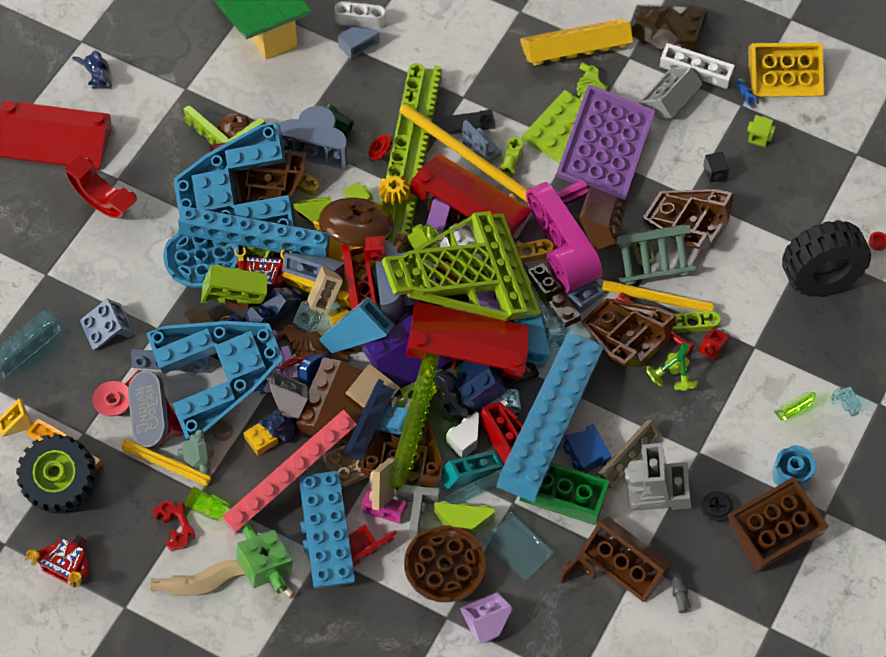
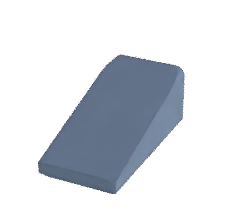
[567,281,607,314]

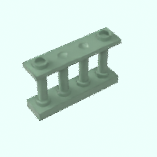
[615,224,696,285]

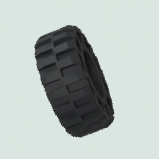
[782,220,872,297]

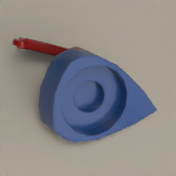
[280,354,332,387]

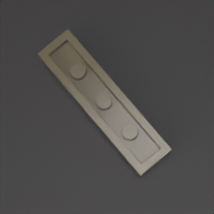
[598,420,662,488]

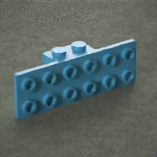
[299,471,355,588]

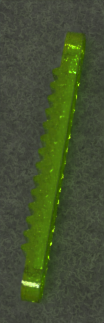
[389,353,439,489]

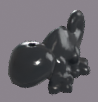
[432,371,476,423]

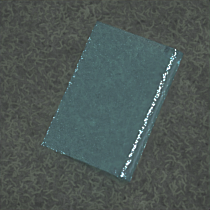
[482,512,554,581]

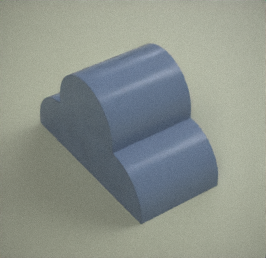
[279,106,347,170]
[376,240,420,323]

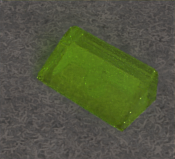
[774,392,816,421]

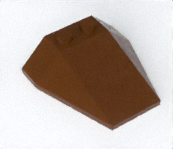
[233,151,307,204]
[643,189,734,249]
[581,298,676,367]

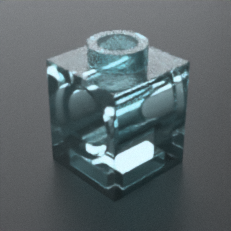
[293,300,323,331]

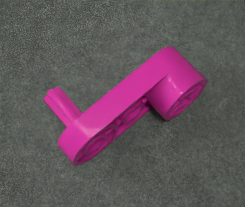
[526,180,602,293]

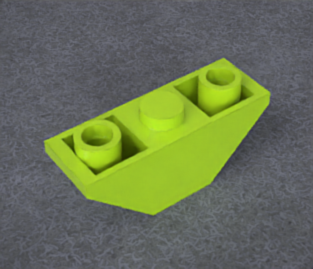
[434,501,495,536]

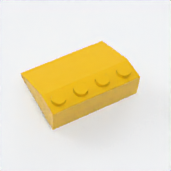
[748,42,824,97]

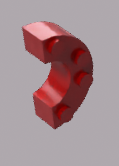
[65,154,138,219]

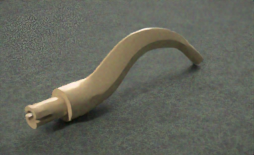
[150,560,295,599]

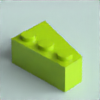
[201,265,268,304]

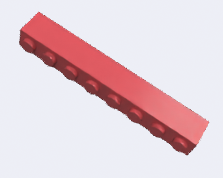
[221,410,357,533]

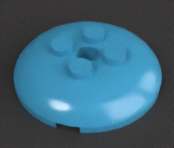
[163,230,239,289]

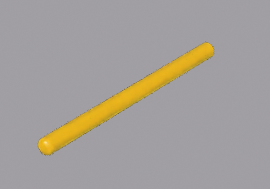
[400,104,527,202]

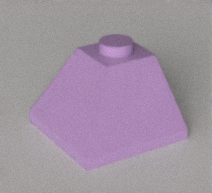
[460,592,512,644]

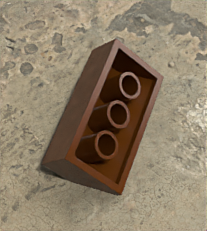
[579,187,625,250]
[580,517,673,602]

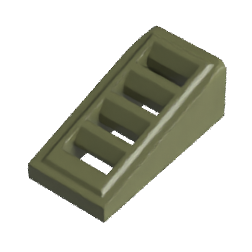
[627,227,656,267]

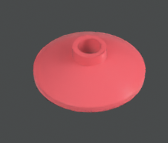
[92,381,129,417]

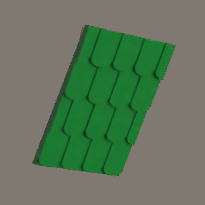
[213,0,311,60]

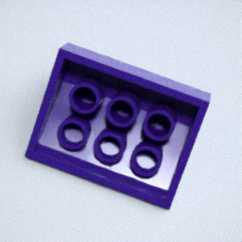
[362,315,453,397]

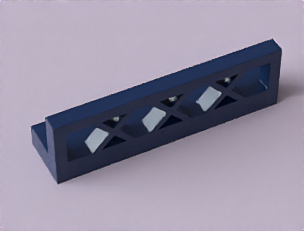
[343,379,394,462]

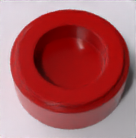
[868,232,886,251]

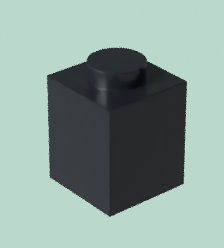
[703,151,729,183]

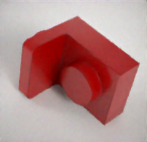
[365,236,386,262]
[699,328,730,360]

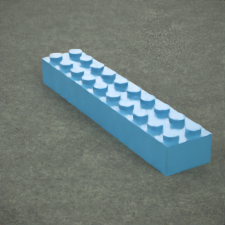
[496,331,604,502]

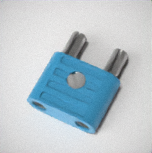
[377,397,415,434]

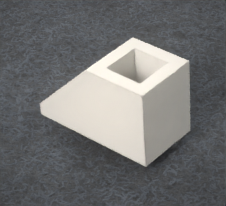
[446,412,479,458]

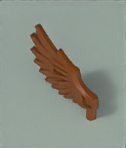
[276,325,355,361]

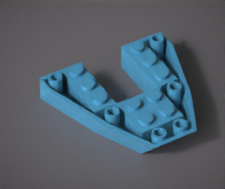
[174,122,297,227]
[146,321,283,441]

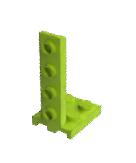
[183,106,266,147]

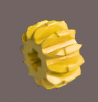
[378,173,410,206]

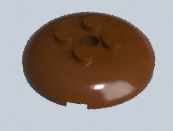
[318,197,394,247]
[404,525,486,603]

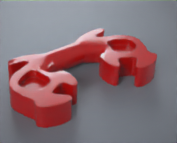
[153,501,195,552]

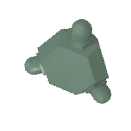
[177,429,214,474]

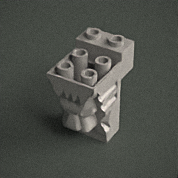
[625,443,692,510]

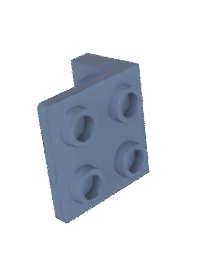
[462,120,502,162]
[80,298,135,351]

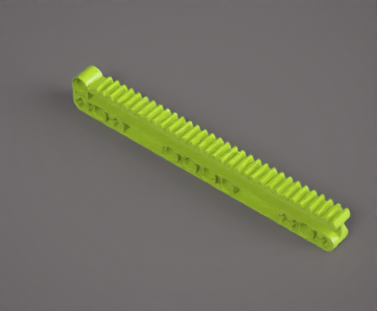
[372,63,442,280]

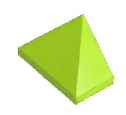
[293,197,331,222]

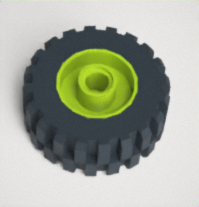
[16,434,98,514]

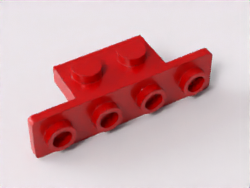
[348,524,397,567]

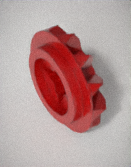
[368,134,393,161]

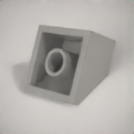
[269,371,308,419]

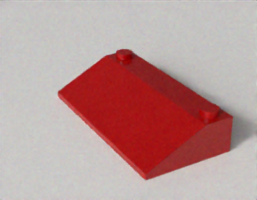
[0,100,113,170]
[410,153,532,236]
[405,301,529,380]

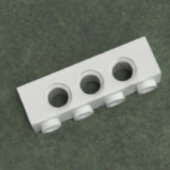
[660,43,734,89]

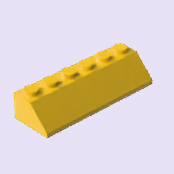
[520,18,633,65]

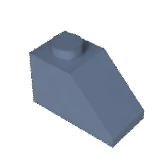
[338,27,379,60]

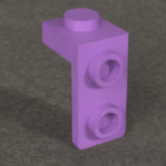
[426,198,451,235]

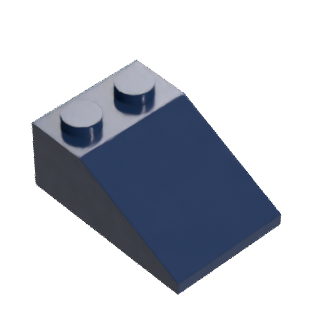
[456,361,508,412]

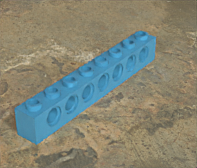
[178,206,331,257]

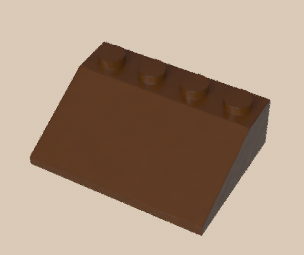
[296,357,364,444]
[727,477,829,573]

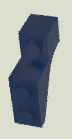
[241,287,307,326]

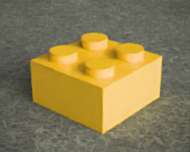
[243,423,278,456]

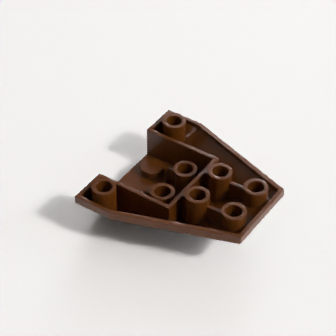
[361,418,443,490]

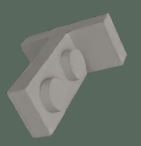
[398,484,439,539]

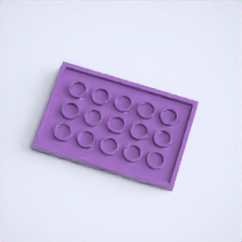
[555,84,655,203]

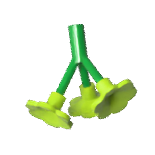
[646,343,698,391]

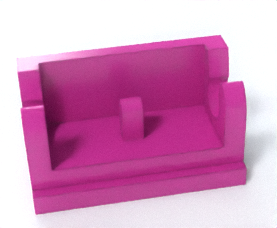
[362,489,408,524]

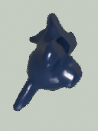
[72,51,112,89]
[258,410,298,443]

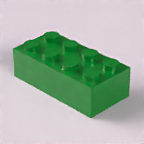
[519,463,610,526]

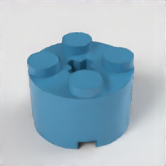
[772,445,816,489]

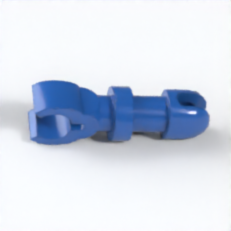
[735,78,759,108]

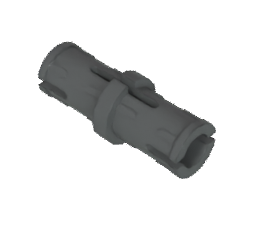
[669,570,692,614]

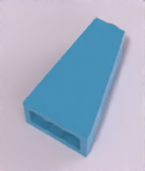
[512,295,550,365]
[319,297,395,353]

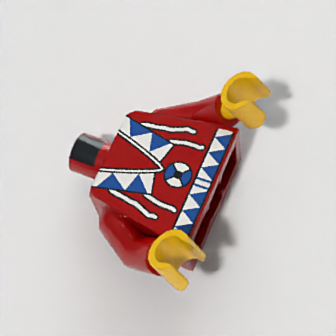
[234,247,293,301]
[25,535,89,588]

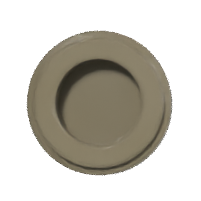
[213,420,233,441]

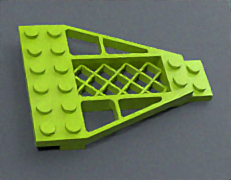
[382,211,541,321]

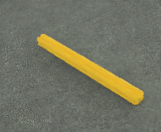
[602,280,714,312]

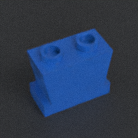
[563,424,611,473]

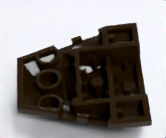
[630,5,708,52]

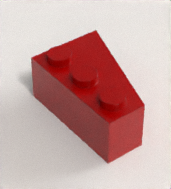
[479,401,523,464]

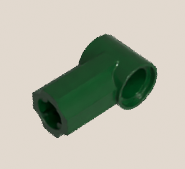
[324,104,354,134]

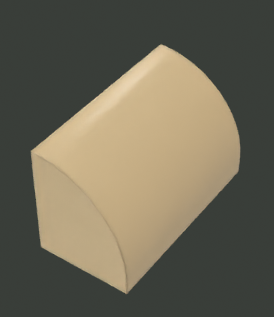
[307,266,343,314]

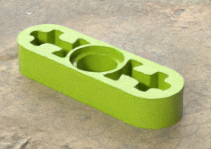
[672,311,721,333]

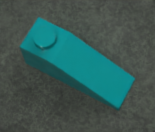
[441,450,503,490]

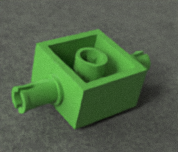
[236,523,293,593]

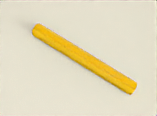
[121,439,211,486]

